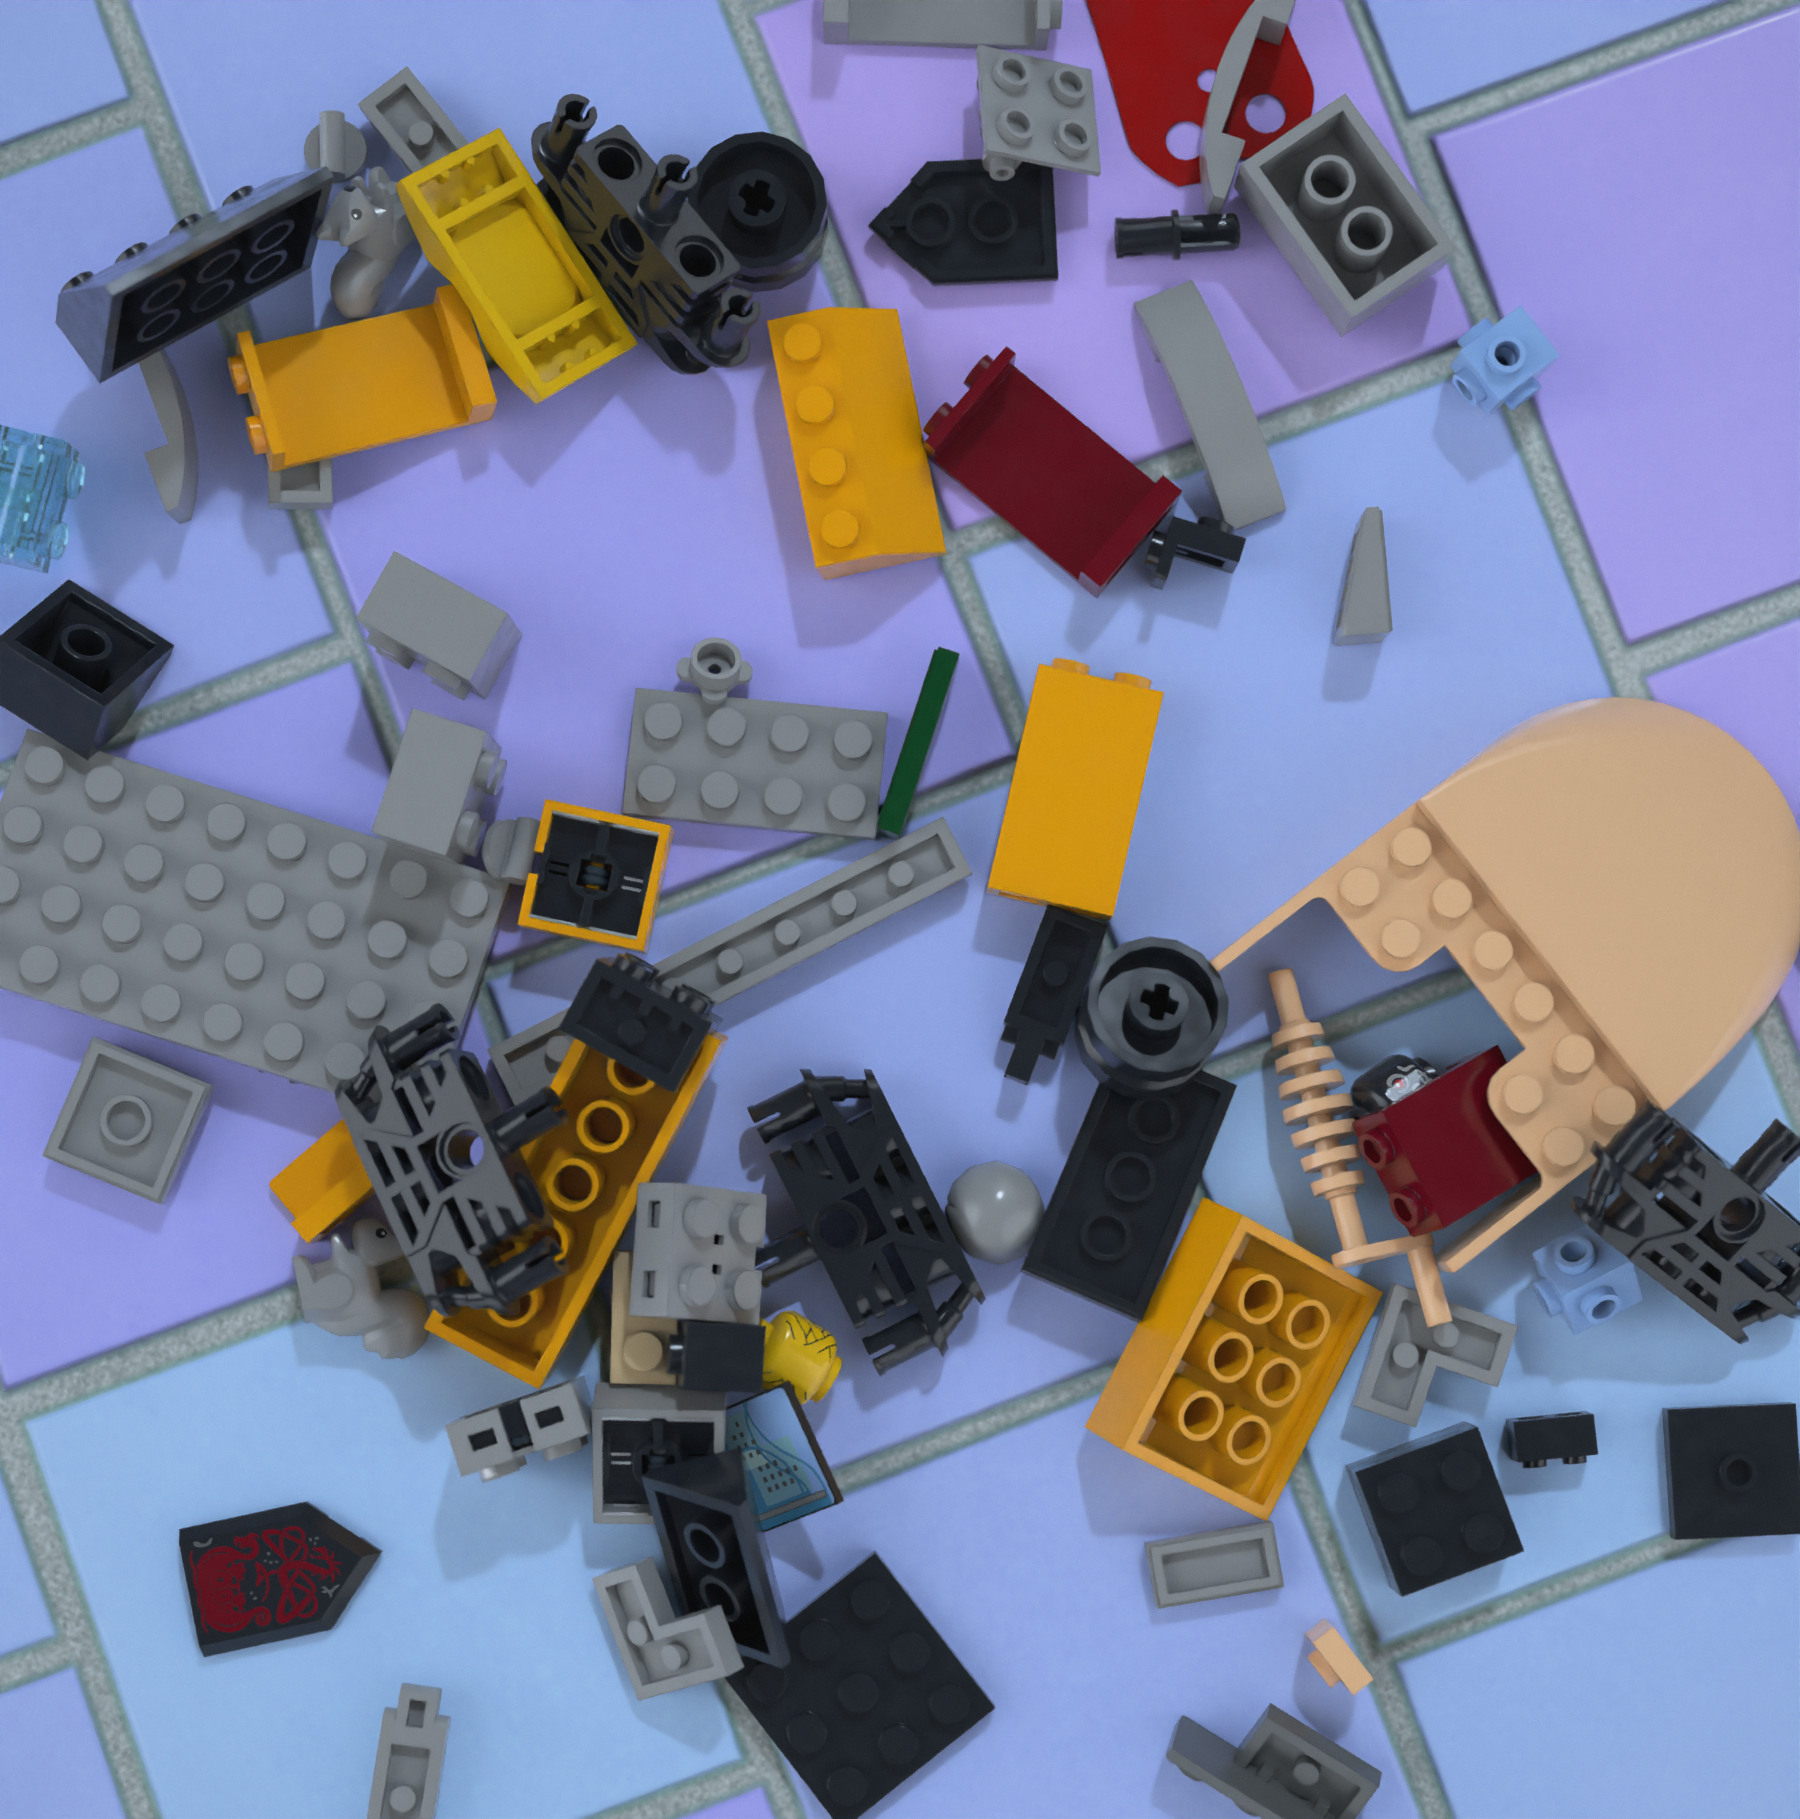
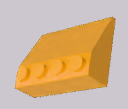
[1085,1197,1384,1522]

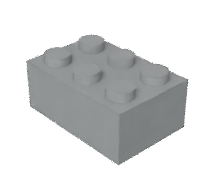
[1233,93,1456,338]

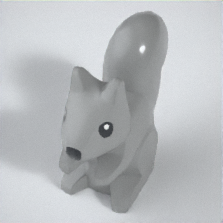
[316,166,416,320]
[292,1218,430,1359]

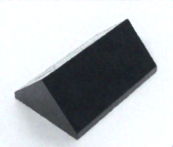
[641,1447,791,1669]

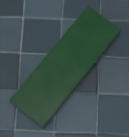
[877,647,960,840]

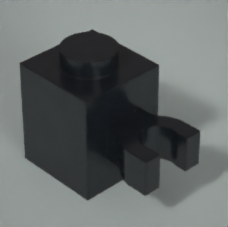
[666,1321,766,1393]

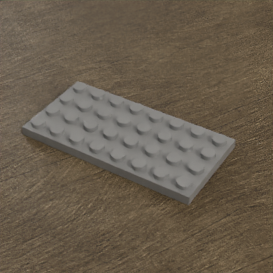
[0,728,513,1103]

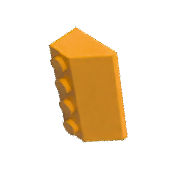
[767,307,947,580]

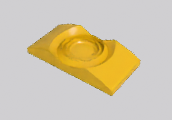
[395,127,638,405]

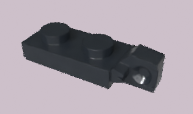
[1000,904,1108,1085]

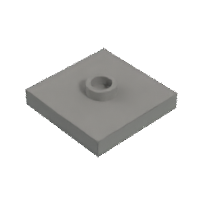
[42,1037,215,1204]

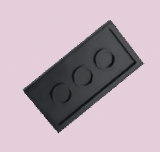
[1020,1070,1237,1323]

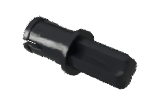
[1114,209,1240,260]

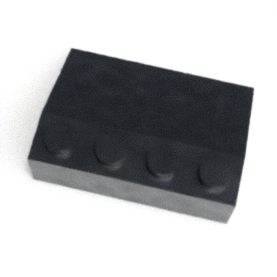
[55,166,334,383]

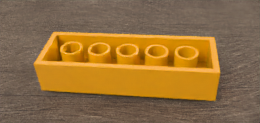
[424,1031,729,1389]

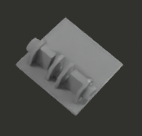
[976,45,1101,181]

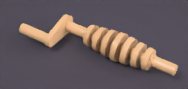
[1268,968,1453,1328]

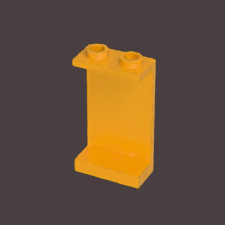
[227,284,497,472]
[986,658,1164,921]

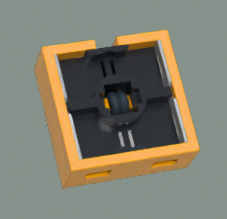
[517,799,674,954]

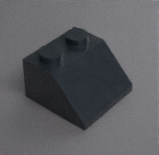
[0,579,174,761]

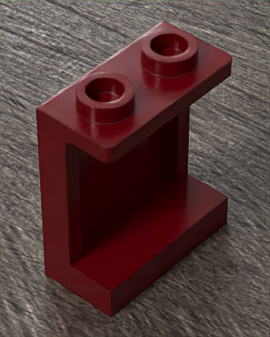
[1352,1045,1538,1237]

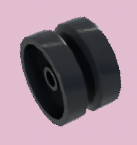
[687,131,829,292]
[1074,936,1229,1100]

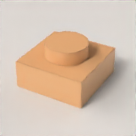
[1305,1618,1374,1696]

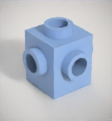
[1450,305,1560,415]
[1532,1225,1643,1335]

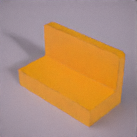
[269,1119,376,1243]

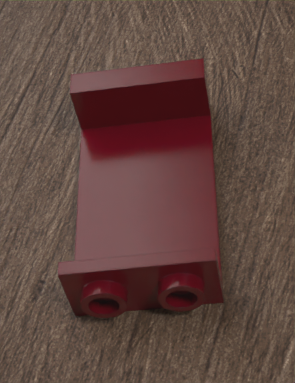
[923,346,1182,598]

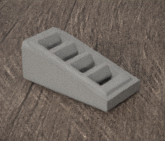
[1334,506,1393,646]

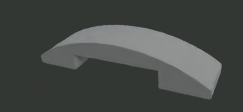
[1200,0,1295,214]
[1133,280,1286,531]
[138,349,198,524]

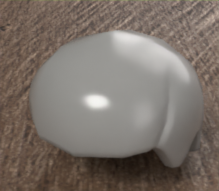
[945,1160,1045,1265]

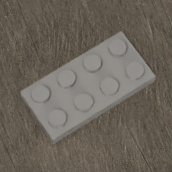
[622,688,888,841]

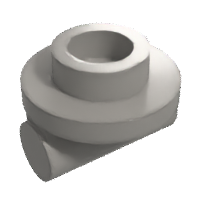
[304,110,368,183]
[481,817,540,885]

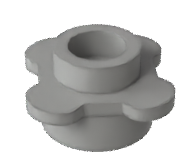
[676,638,753,704]

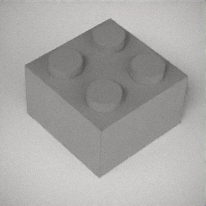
[356,551,522,701]
[371,708,507,865]

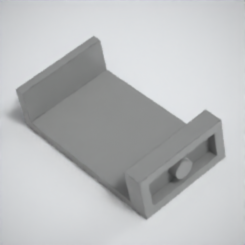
[823,0,1063,51]

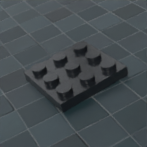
[724,1550,995,1819]

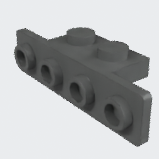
[1166,1703,1382,1819]

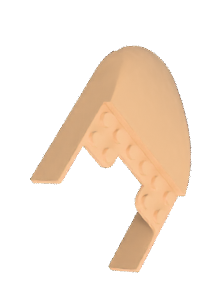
[1209,697,1800,1273]

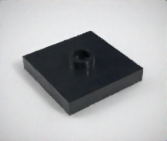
[1662,1402,1800,1540]

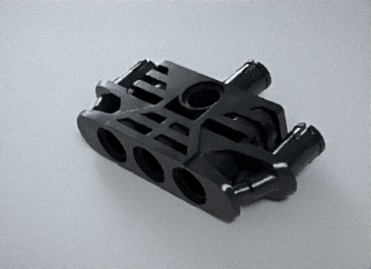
[531,94,761,375]
[335,1003,569,1317]
[747,1069,986,1376]
[1570,1099,1800,1344]

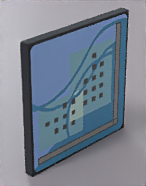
[725,1380,844,1532]

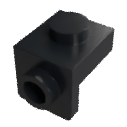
[1143,516,1246,590]

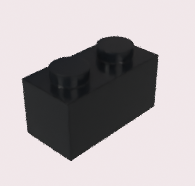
[1506,1411,1598,1468]

